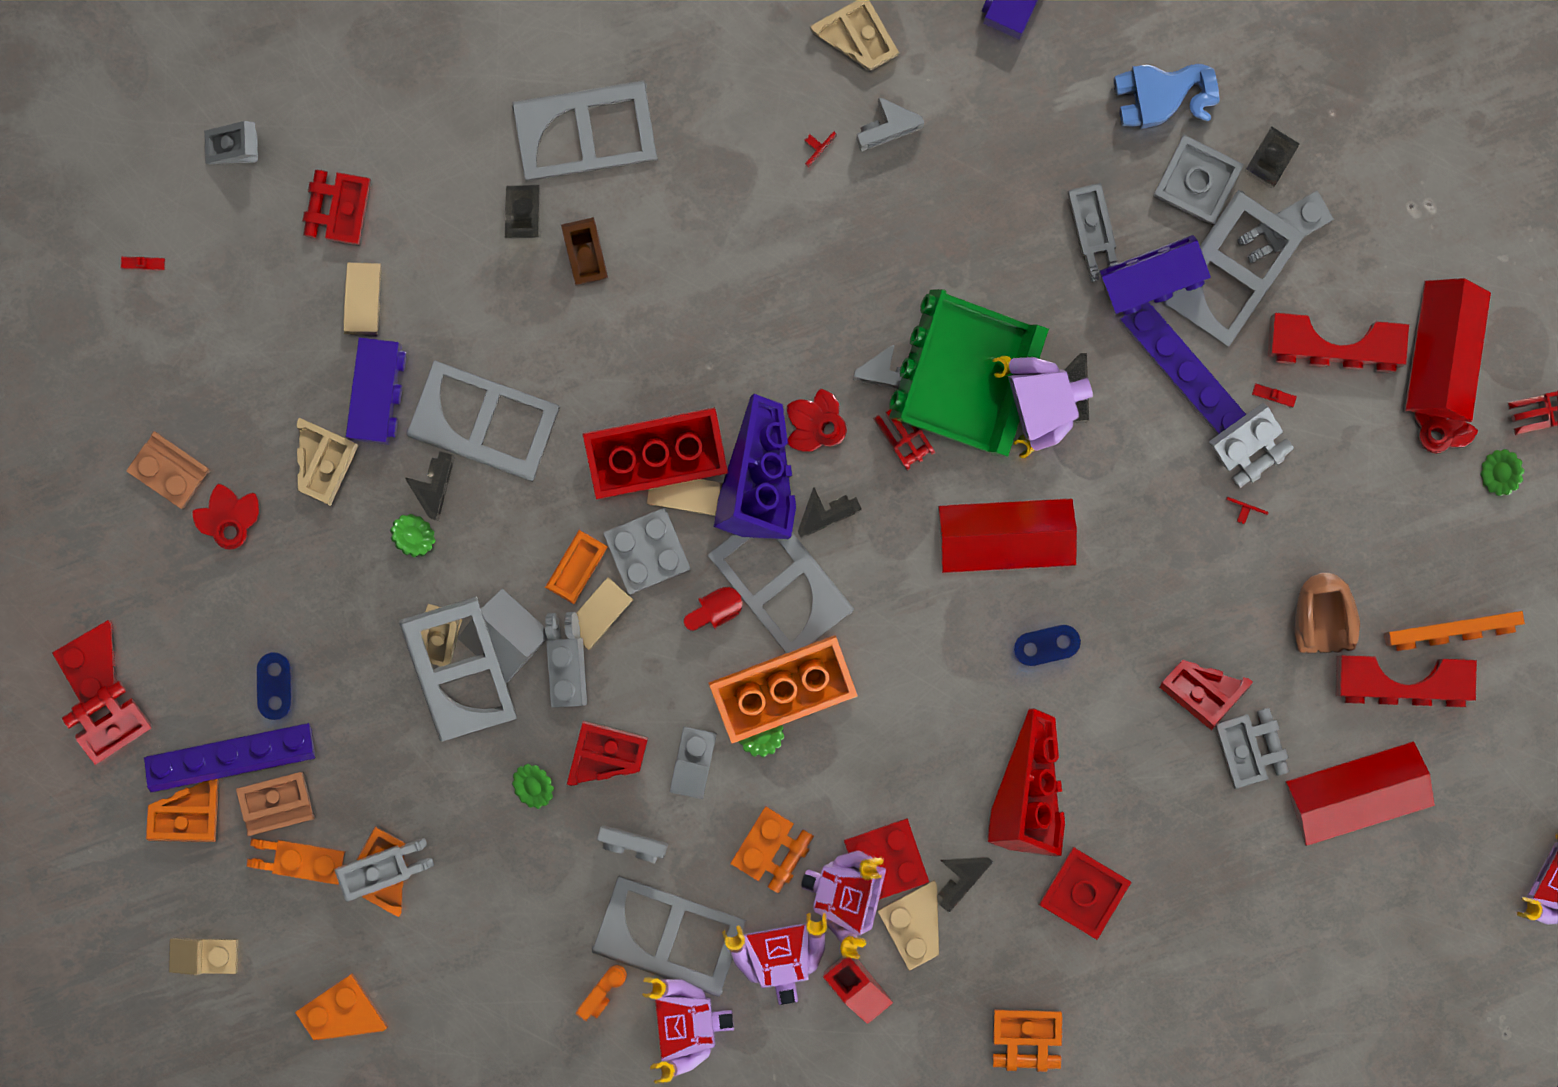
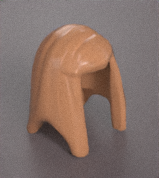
[1295,573,1360,653]

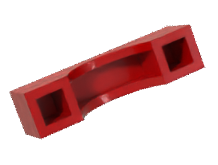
[1268,313,1409,373]
[1336,655,1477,707]

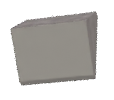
[457,589,548,683]

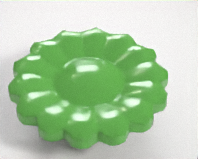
[1480,449,1524,496]
[390,514,435,557]
[739,725,784,757]
[512,764,554,809]

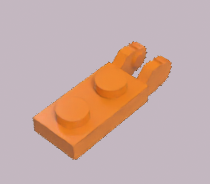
[246,838,346,885]

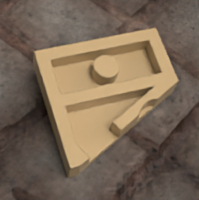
[810,0,899,71]
[297,418,359,506]
[877,880,939,971]

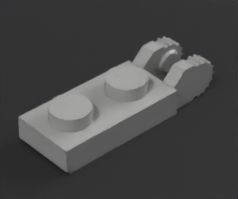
[1067,183,1118,281]
[1237,191,1334,264]
[545,612,587,707]
[334,838,434,902]

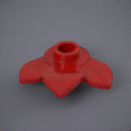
[787,389,847,452]
[1414,412,1478,453]
[192,484,259,550]

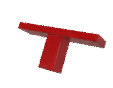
[804,131,837,168]
[121,257,165,270]
[1252,383,1297,408]
[1226,496,1268,524]

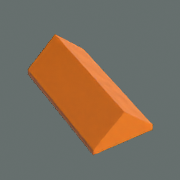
[709,635,858,744]

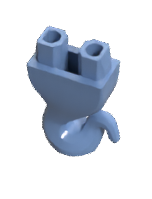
[1114,64,1220,129]

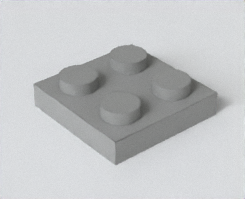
[1153,135,1244,225]
[603,507,691,595]
[597,826,668,863]

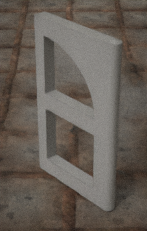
[512,81,657,181]
[1163,190,1305,346]
[407,360,560,481]
[708,532,854,653]
[399,597,517,741]
[592,876,746,997]

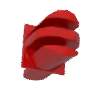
[1507,391,1558,435]
[873,409,935,471]
[684,587,743,631]

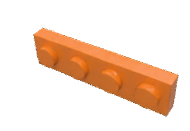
[1384,611,1525,651]

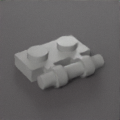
[1209,403,1294,488]
[1215,707,1289,789]

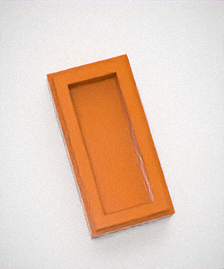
[545,530,608,605]

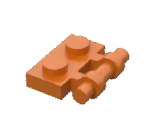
[730,806,814,894]
[576,965,627,1021]
[993,1009,1062,1072]

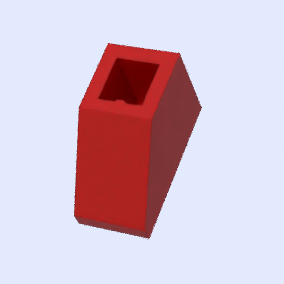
[823,956,893,1024]

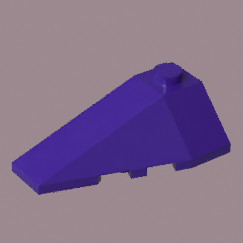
[714,394,796,539]

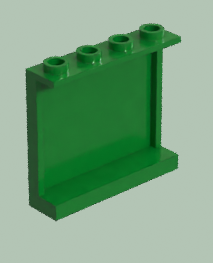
[889,289,1049,457]

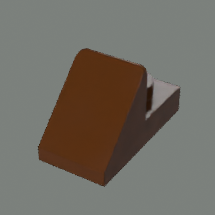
[561,217,608,285]

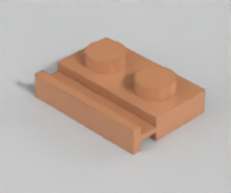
[126,431,210,510]
[236,772,315,836]

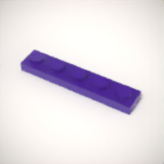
[1119,302,1246,435]
[144,723,316,793]

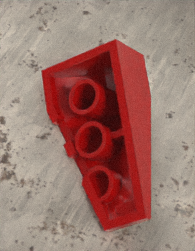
[987,708,1065,856]

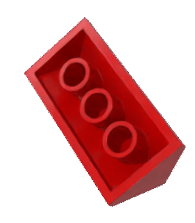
[1405,278,1491,422]
[583,407,728,499]
[938,499,1077,573]
[1285,741,1435,846]

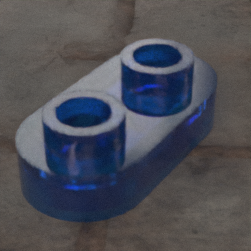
[1013,625,1081,666]
[257,652,293,720]

